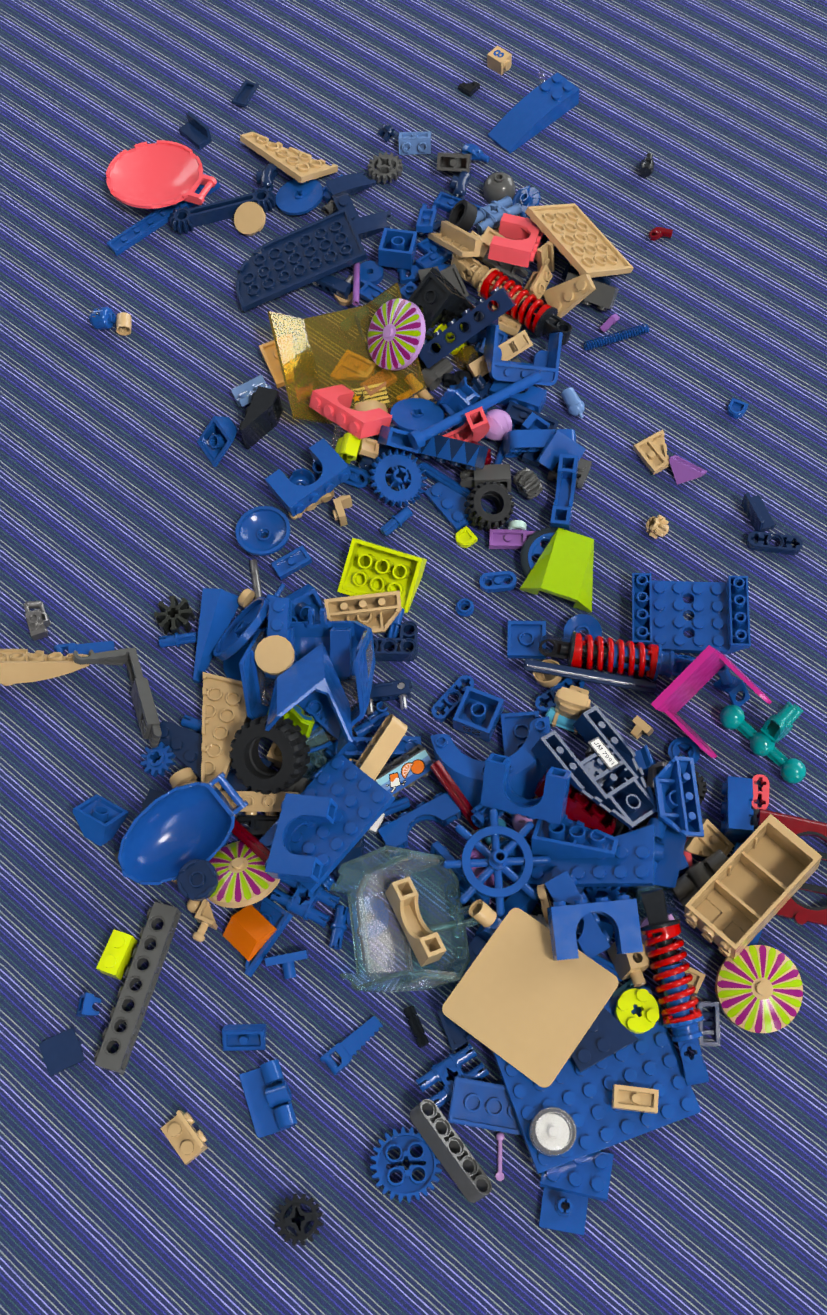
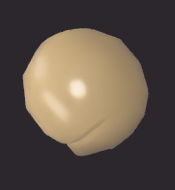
[533,659,562,688]

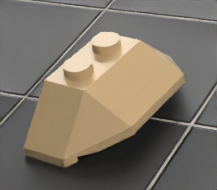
[324,591,402,634]

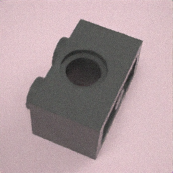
[437,152,472,172]

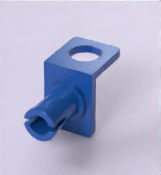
[713,664,750,707]

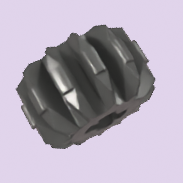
[513,468,543,500]

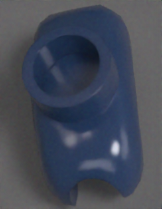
[256,163,278,191]
[449,171,471,199]

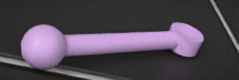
[495,1132,505,1181]

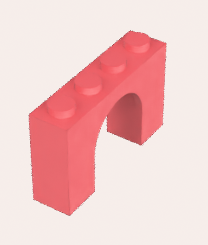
[488,213,544,268]
[309,384,392,439]

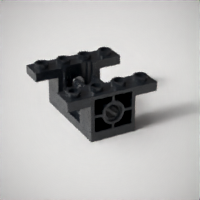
[408,267,479,365]

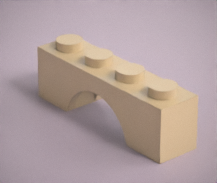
[385,876,447,967]

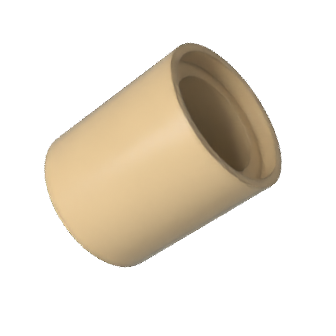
[116,312,132,336]
[468,899,497,927]

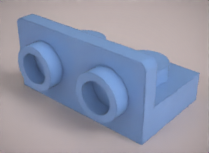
[398,131,431,155]
[231,375,272,407]

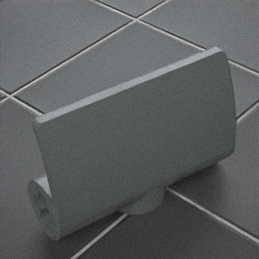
[670,849,728,908]

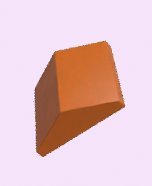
[223,905,277,962]

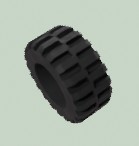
[230,715,310,795]

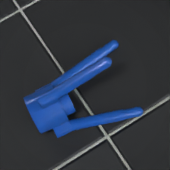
[307,740,345,780]

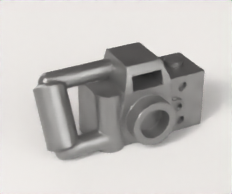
[23,601,51,641]

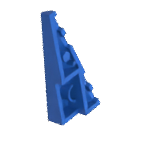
[193,588,239,683]

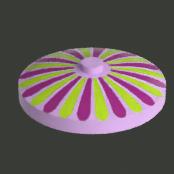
[367,298,426,371]

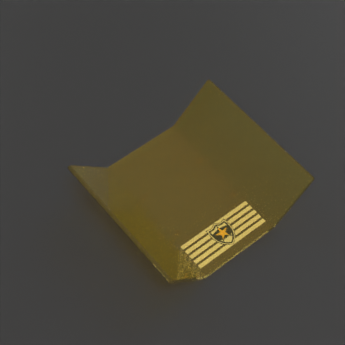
[268,283,426,424]

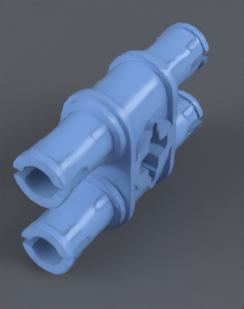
[473,196,523,234]

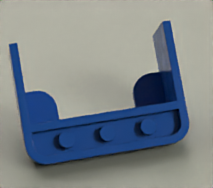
[484,325,563,386]

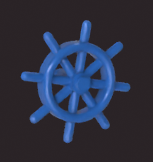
[443,808,551,917]

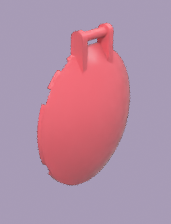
[106,140,217,209]

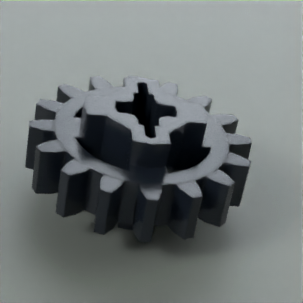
[275,1194,324,1246]

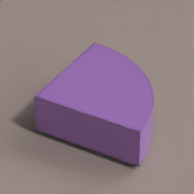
[600,314,620,332]

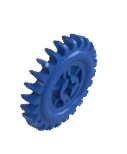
[369,449,427,508]

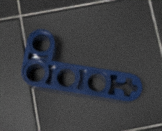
[373,621,418,662]

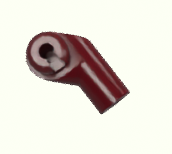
[648,227,673,240]

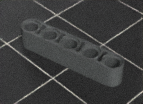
[409,1099,492,1203]

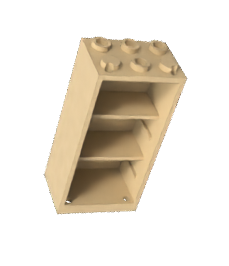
[684,814,822,960]

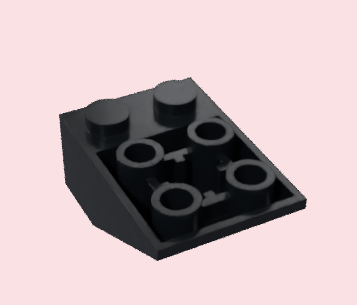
[239,386,283,450]

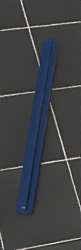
[523,659,657,694]

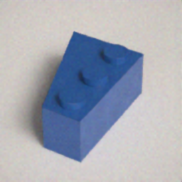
[719,776,754,843]

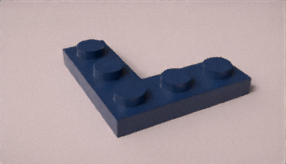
[505,401,559,467]

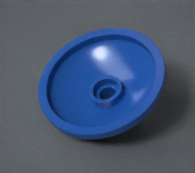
[235,506,291,556]

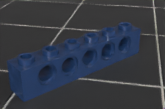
[419,287,516,369]

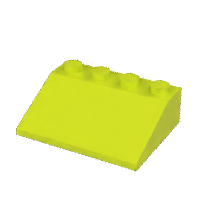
[337,538,427,613]

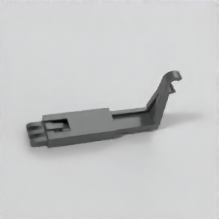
[72,648,162,748]

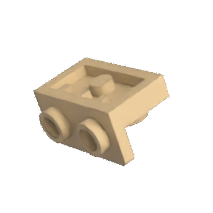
[160,1110,208,1165]

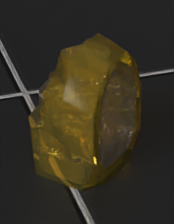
[456,345,478,371]

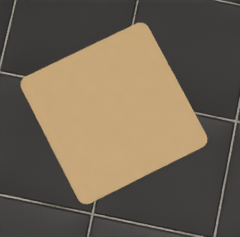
[442,908,618,1088]

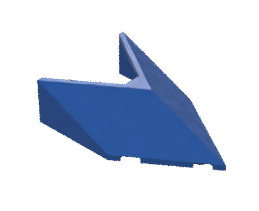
[265,642,353,756]

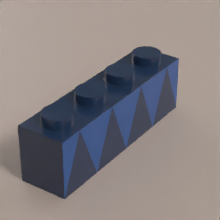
[418,435,488,471]

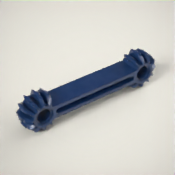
[169,186,276,235]

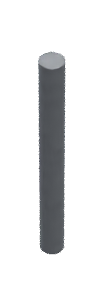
[250,559,266,628]

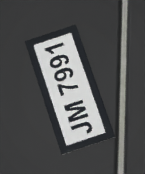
[588,737,620,770]

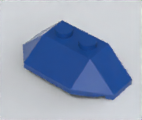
[653,756,704,837]

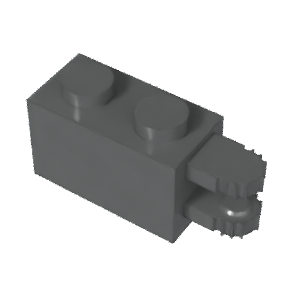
[459,464,511,492]

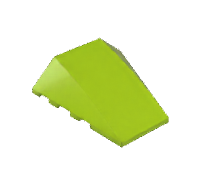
[519,528,594,613]

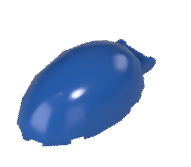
[118,772,248,885]

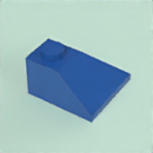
[197,416,238,467]
[72,794,129,846]

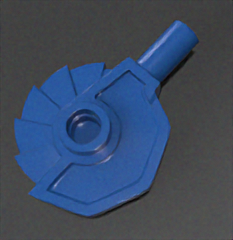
[512,185,541,218]

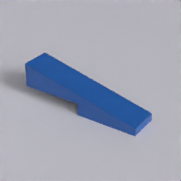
[343,736,421,760]

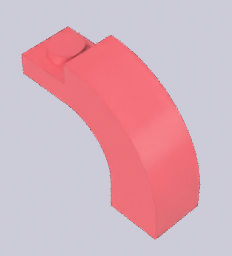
[442,406,490,443]

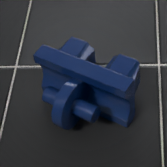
[469,375,493,402]

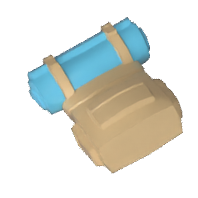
[546,685,591,735]

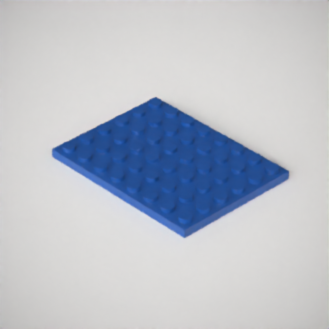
[492,985,702,1174]

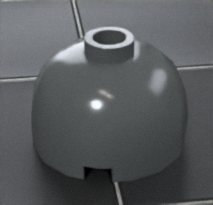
[483,172,516,204]

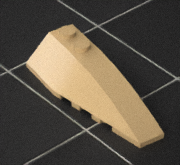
[0,649,90,686]

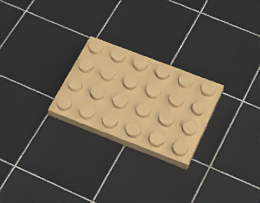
[525,203,634,278]

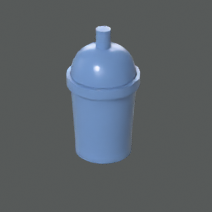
[561,387,585,419]

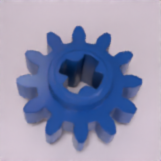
[140,742,176,778]

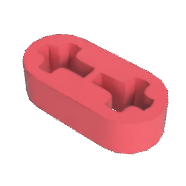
[751,774,770,810]

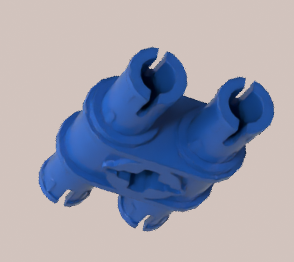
[270,879,340,928]
[415,1044,489,1108]

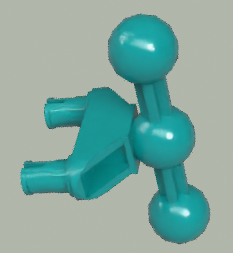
[719,702,806,784]

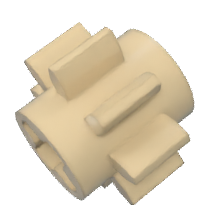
[646,514,669,539]

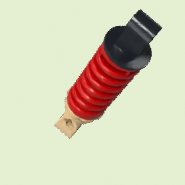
[451,253,572,345]

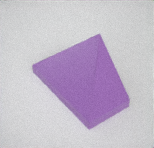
[669,455,707,485]

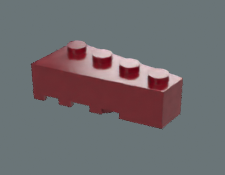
[534,770,617,835]

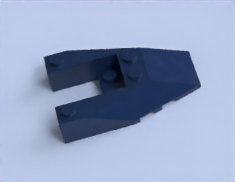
[531,706,657,829]

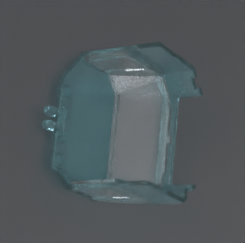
[329,845,478,993]

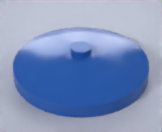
[213,596,269,661]

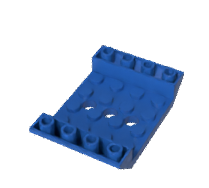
[632,573,751,655]

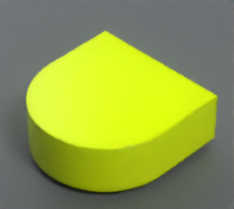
[455,526,478,548]

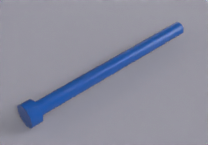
[408,371,542,450]

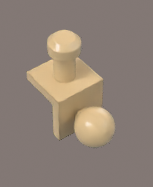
[187,899,218,942]

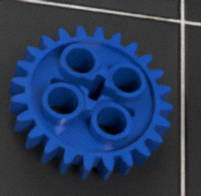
[370,1127,442,1204]

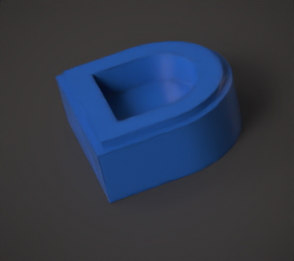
[727,398,749,419]

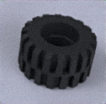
[464,481,514,531]

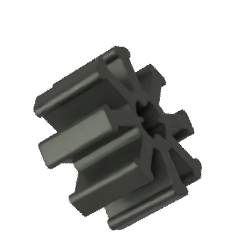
[154,596,195,635]

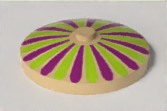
[208,841,280,908]
[715,945,803,1033]

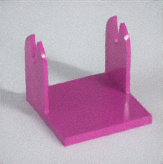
[651,645,772,759]

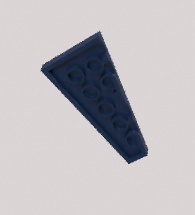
[159,720,274,791]
[571,1008,638,1073]

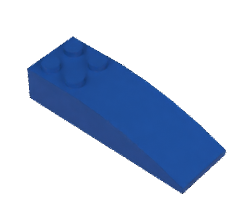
[488,72,580,154]

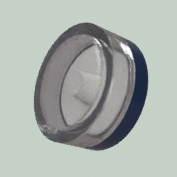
[529,1107,577,1157]

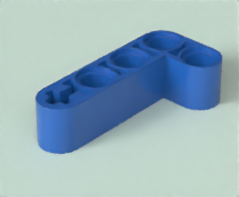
[502,429,576,458]

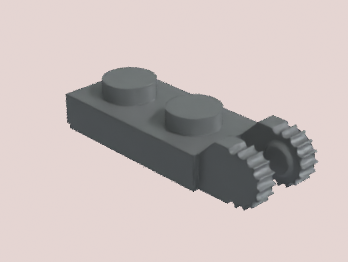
[482,247,528,286]

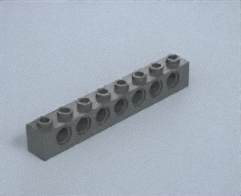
[94,901,182,1075]

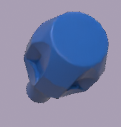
[462,143,490,163]

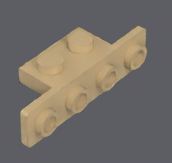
[220,791,300,815]

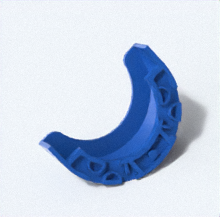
[431,716,551,812]

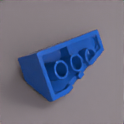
[474,887,540,941]

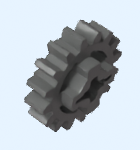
[368,152,403,184]

